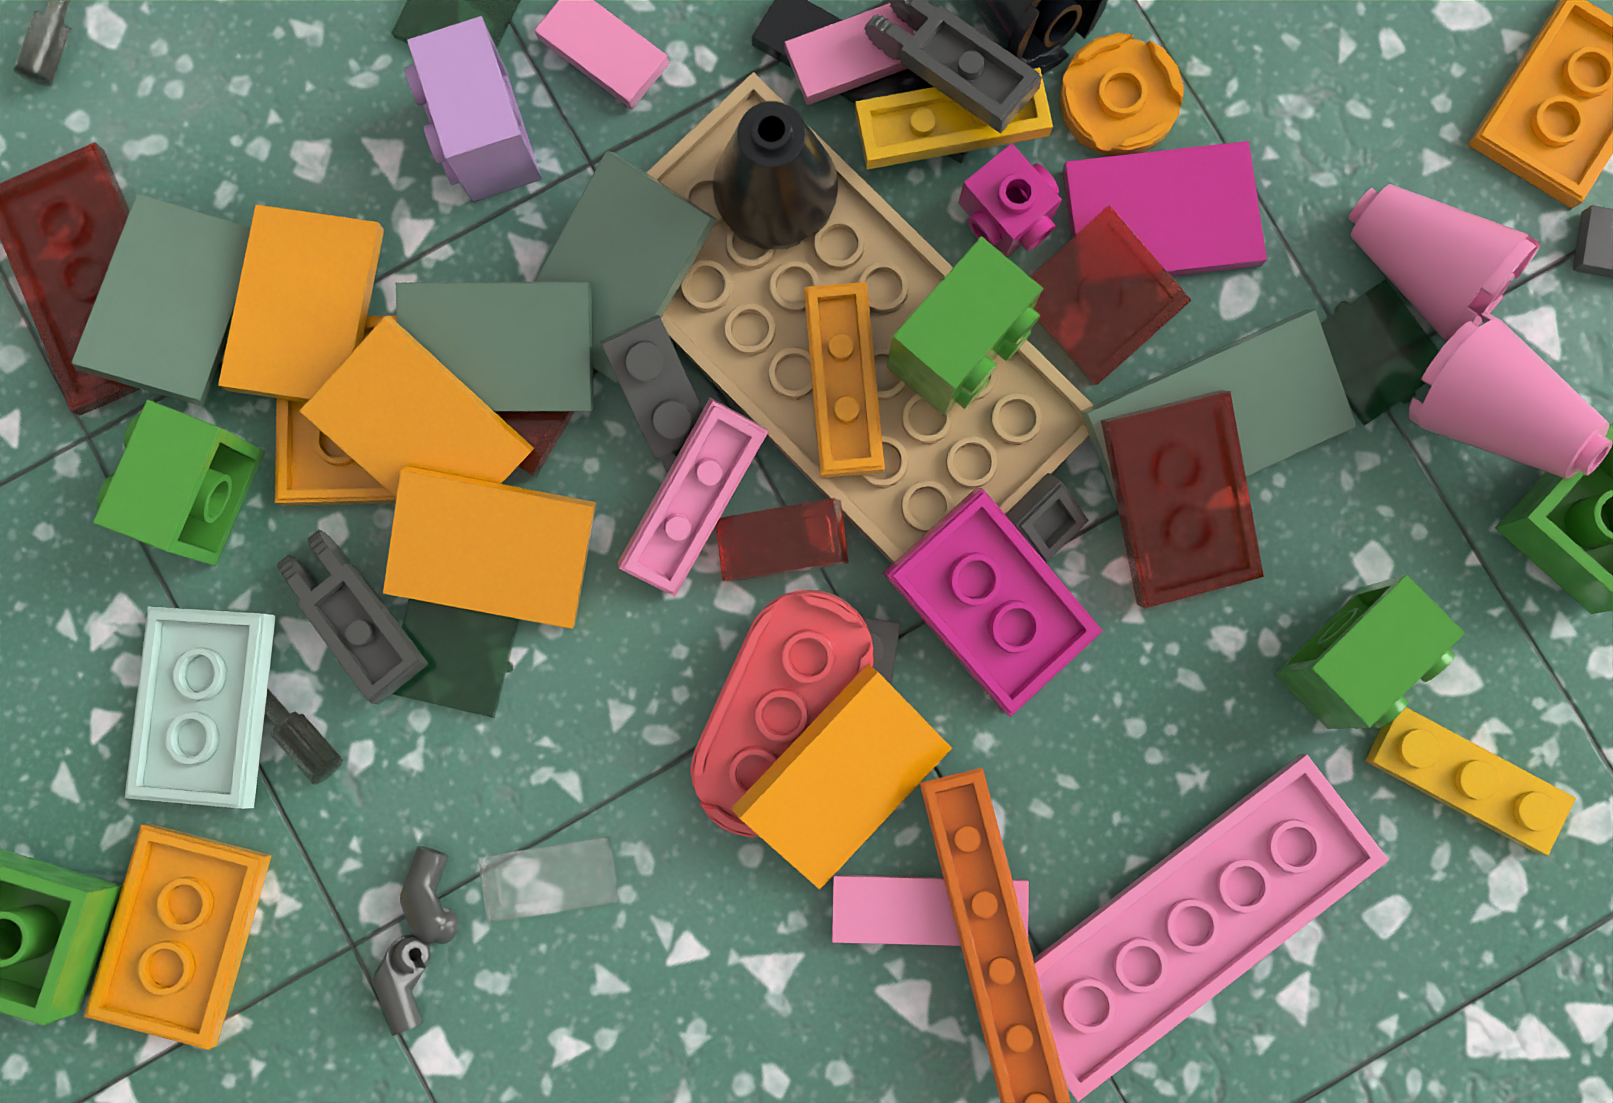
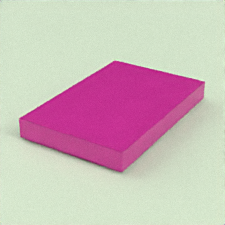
[1062,141,1267,287]
[882,487,1103,717]

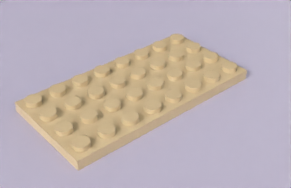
[646,72,1093,564]

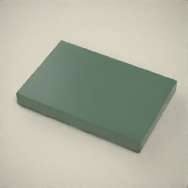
[535,150,718,383]
[71,193,250,407]
[395,282,594,411]

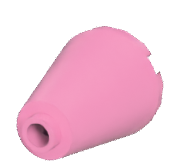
[1348,184,1541,342]
[1409,312,1613,479]

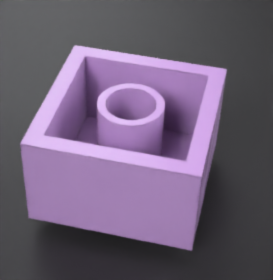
[405,16,542,202]

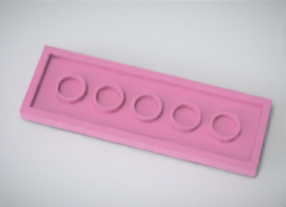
[1033,754,1389,1102]

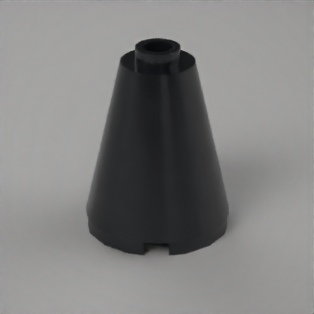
[970,0,1108,75]
[713,101,838,249]

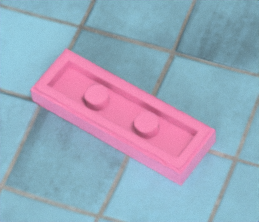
[617,398,769,597]
[832,874,1029,946]

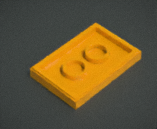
[1467,0,1613,209]
[218,204,384,403]
[275,315,397,506]
[299,315,534,497]
[383,466,596,629]
[731,664,952,890]
[84,823,272,1050]

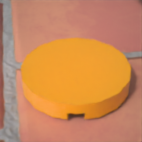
[1059,33,1184,156]

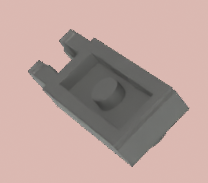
[864,0,1042,134]
[600,315,703,473]
[277,530,429,704]

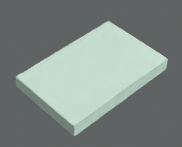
[125,606,276,809]

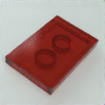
[1101,390,1264,609]

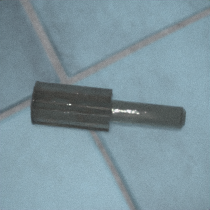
[13,0,71,86]
[265,688,344,785]

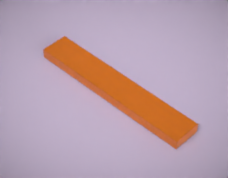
[919,767,1071,1103]

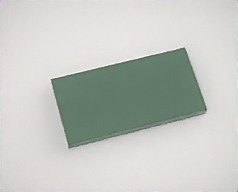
[1080,309,1357,529]

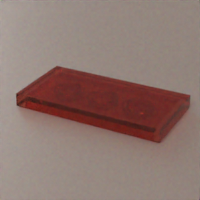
[0,142,140,416]

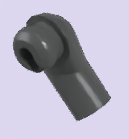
[400,846,459,944]
[373,935,431,1036]

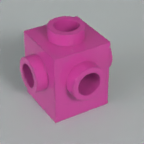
[958,143,1062,257]

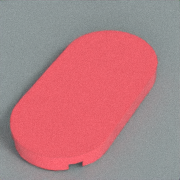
[690,590,874,837]

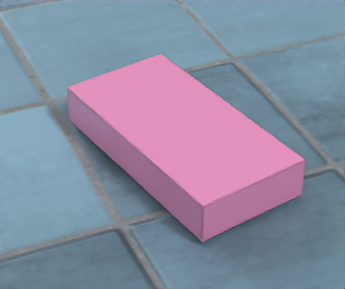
[534,0,669,110]
[785,3,914,106]

